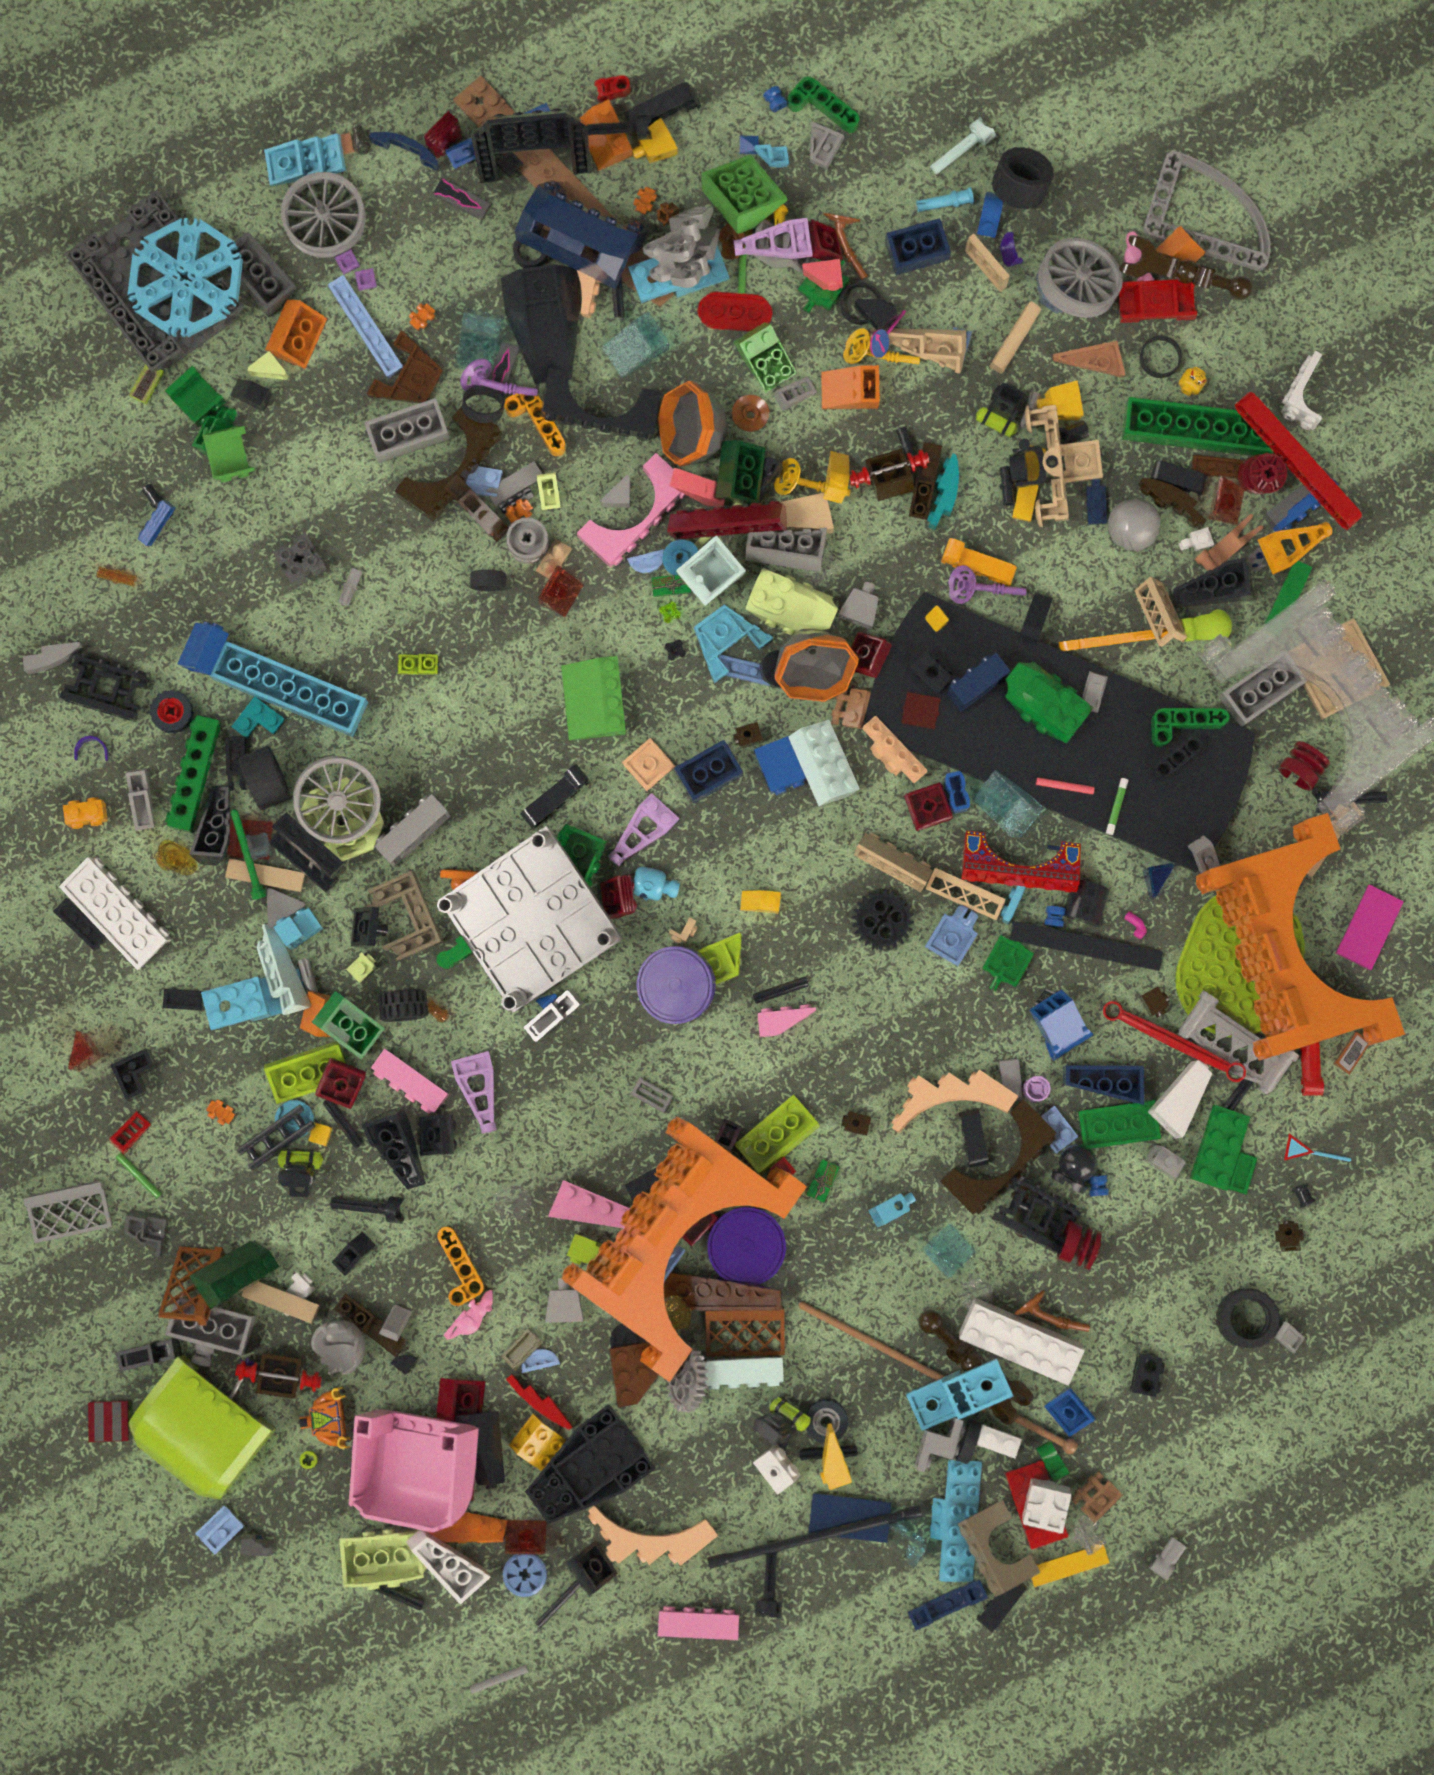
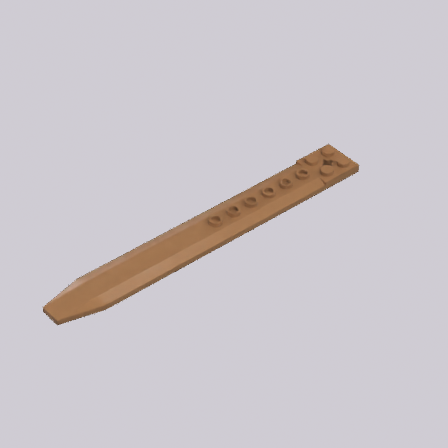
[453,76,674,307]

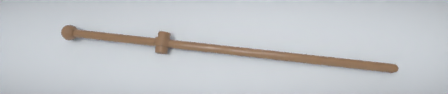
[798,1302,1078,1454]

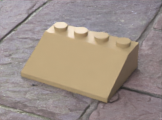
[854,833,933,893]

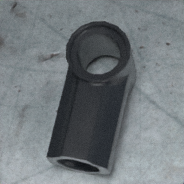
[1059,420,1090,445]

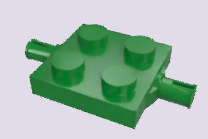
[798,259,850,313]
[982,935,1034,992]

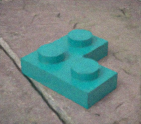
[231,697,285,738]

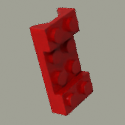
[1118,279,1197,323]
[1004,1460,1069,1550]

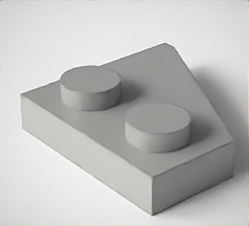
[810,121,844,169]

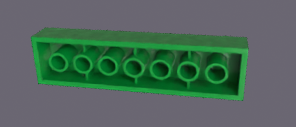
[1121,397,1279,456]

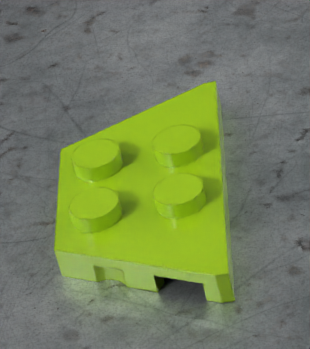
[697,933,742,985]

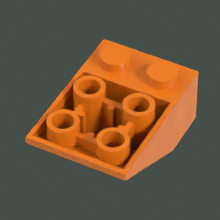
[821,365,880,409]

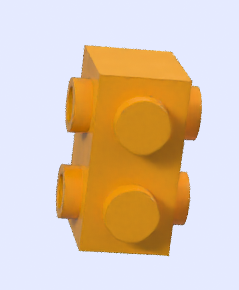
[63,797,108,829]

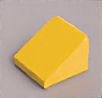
[925,605,949,632]
[308,1122,332,1146]

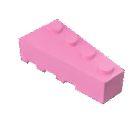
[548,1180,630,1228]

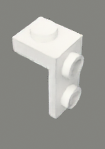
[284,1272,316,1316]

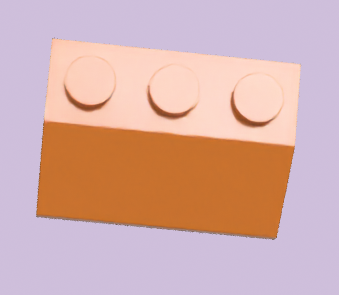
[580,100,632,171]
[265,300,328,369]

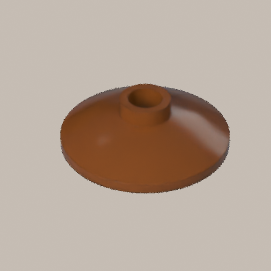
[718,223,746,260]
[732,395,769,432]

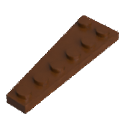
[664,1271,782,1311]

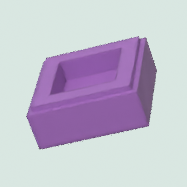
[335,250,360,275]
[355,268,377,291]

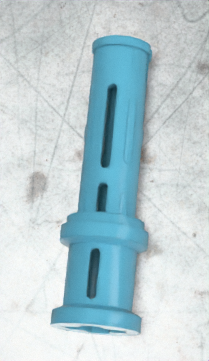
[916,187,974,213]

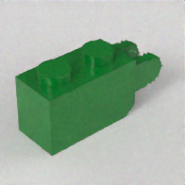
[192,406,237,457]

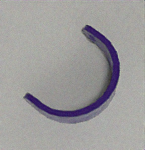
[1000,231,1023,267]
[74,736,109,761]

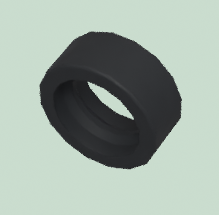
[512,240,548,268]
[470,569,506,591]

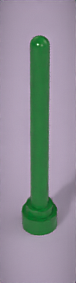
[231,809,267,900]

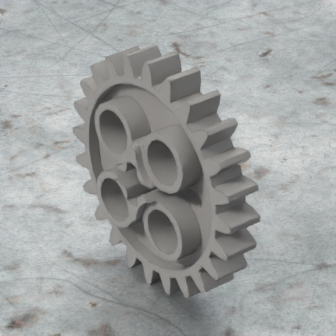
[666,1347,708,1412]

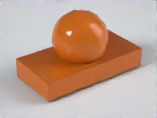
[440,868,480,890]

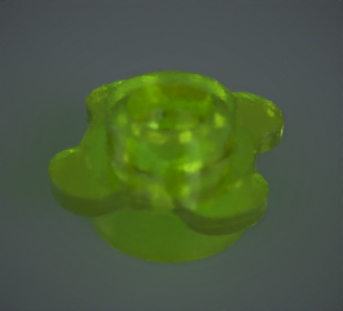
[659,601,681,623]

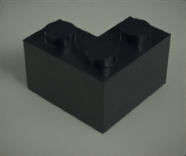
[110,1048,158,1102]

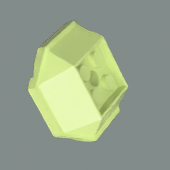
[301,778,384,861]

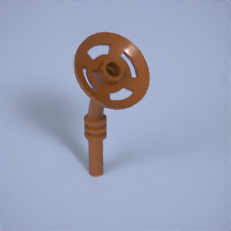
[823,212,868,280]
[1013,1289,1090,1332]

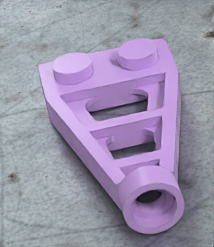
[734,218,812,259]
[608,793,679,867]
[451,1051,497,1134]

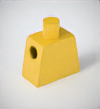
[632,118,678,164]
[1037,381,1084,421]

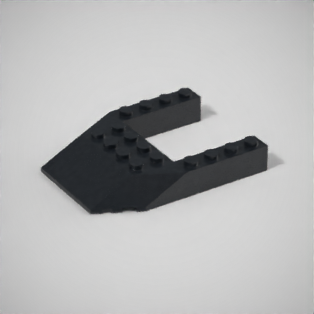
[472,108,592,183]

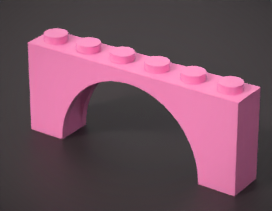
[577,453,686,568]

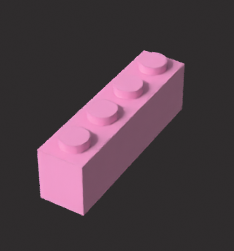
[371,1049,449,1114]
[658,1606,739,1640]

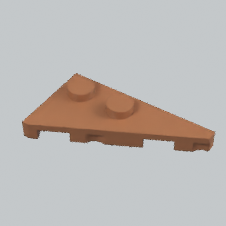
[1052,341,1126,378]

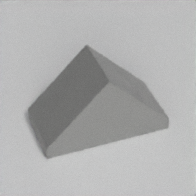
[600,475,630,508]

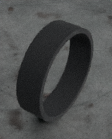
[840,282,881,325]
[1139,335,1182,378]
[462,385,505,423]
[956,1419,982,1464]

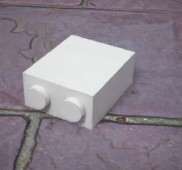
[977,1424,1022,1458]

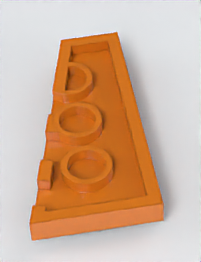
[426,1512,507,1544]

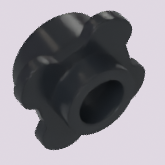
[665,639,686,661]

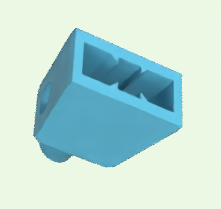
[868,1192,916,1228]

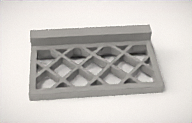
[23,1179,112,1243]

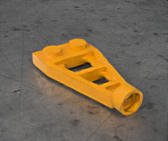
[1258,522,1332,574]

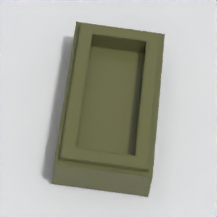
[501,1328,543,1371]

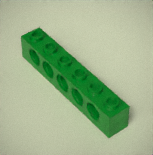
[165,715,222,833]

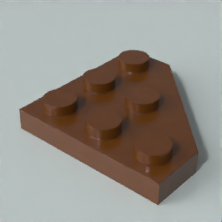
[609,1342,659,1408]

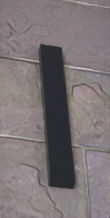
[1009,921,1163,971]

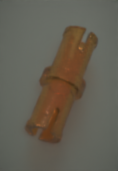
[96,566,137,587]

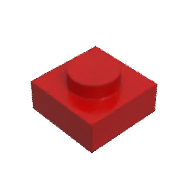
[769,1157,797,1175]

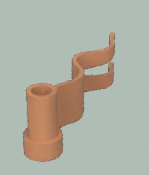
[1194,514,1264,571]

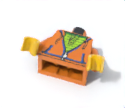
[299,1386,351,1449]

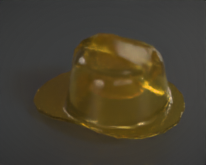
[153,840,198,876]

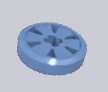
[503,1551,547,1597]

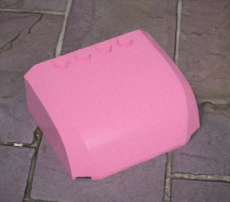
[349,1410,478,1532]

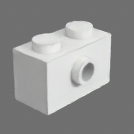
[753,1444,801,1494]

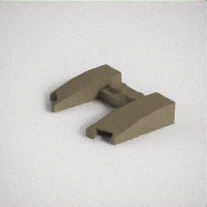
[367,871,444,961]

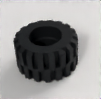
[378,989,429,1022]

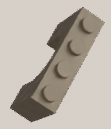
[958,1500,1040,1597]

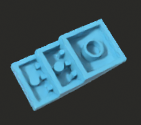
[264,133,346,186]

